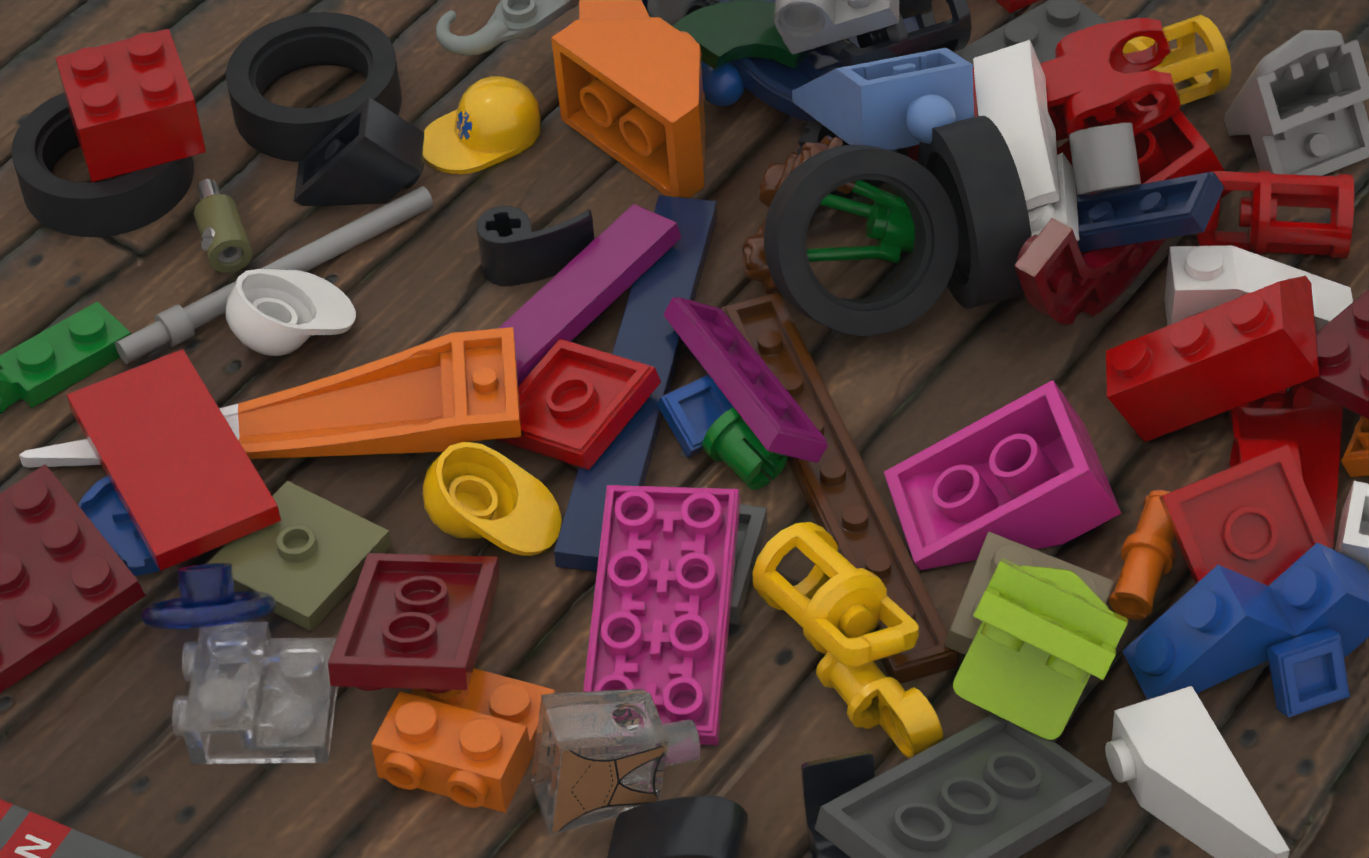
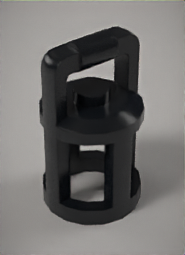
[819,0,972,66]

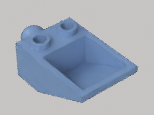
[792,48,974,152]

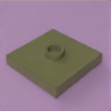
[206,481,392,632]

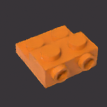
[371,668,556,813]

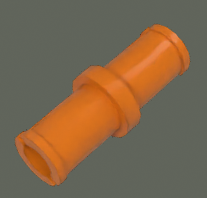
[1109,490,1176,620]

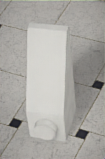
[1164,245,1353,333]
[1105,686,1290,858]

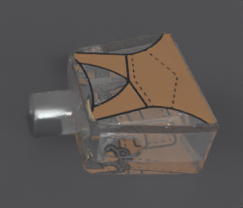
[531,689,700,835]

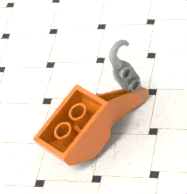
[435,0,706,198]

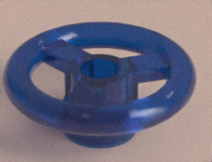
[141,563,276,629]

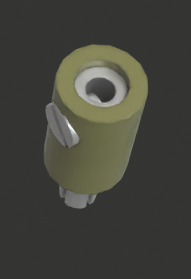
[194,179,253,273]

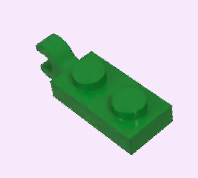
[0,302,131,414]

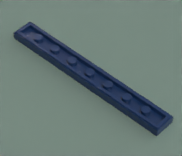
[554,195,717,572]

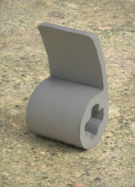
[1068,123,1141,196]

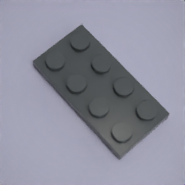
[815,714,1112,858]

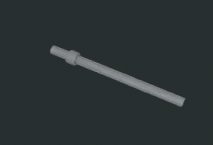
[115,186,433,364]

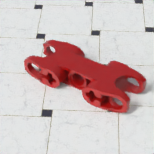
[906,18,1181,162]

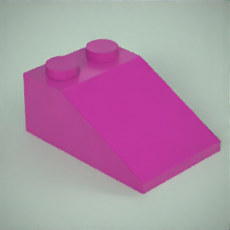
[884,380,1122,570]

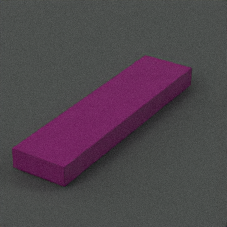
[499,204,681,386]
[663,297,829,463]

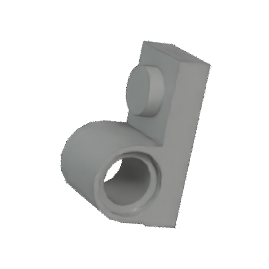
[774,0,899,55]

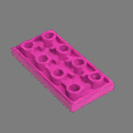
[583,485,741,745]

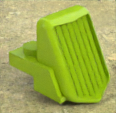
[953,558,1128,740]

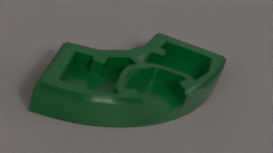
[673,0,815,70]

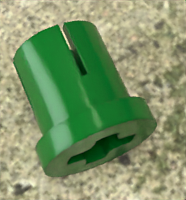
[702,407,787,490]

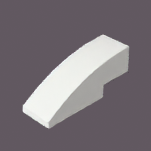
[973,40,1060,210]

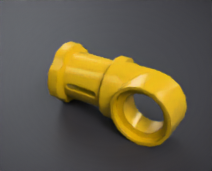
[816,637,944,759]

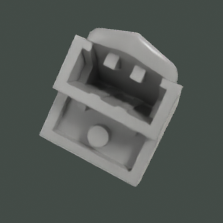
[1224,30,1369,176]

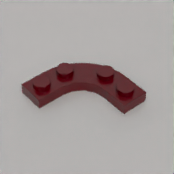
[1014,218,1167,325]

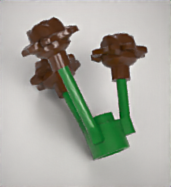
[742,136,915,295]

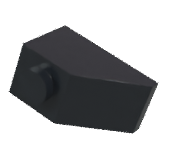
[294,97,425,206]

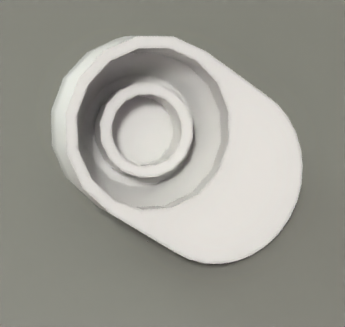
[226,269,356,356]

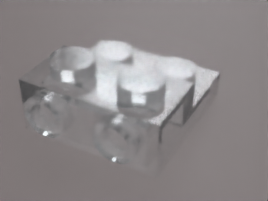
[172,621,338,764]

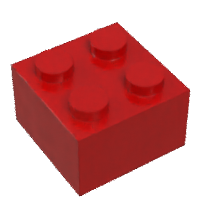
[55,29,206,182]

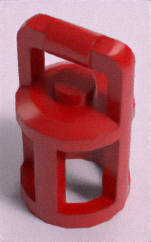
[1197,170,1354,259]

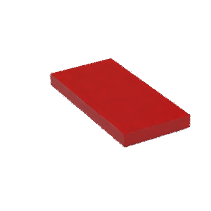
[67,349,281,571]

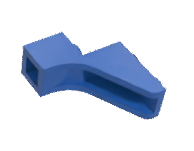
[1122,543,1369,700]

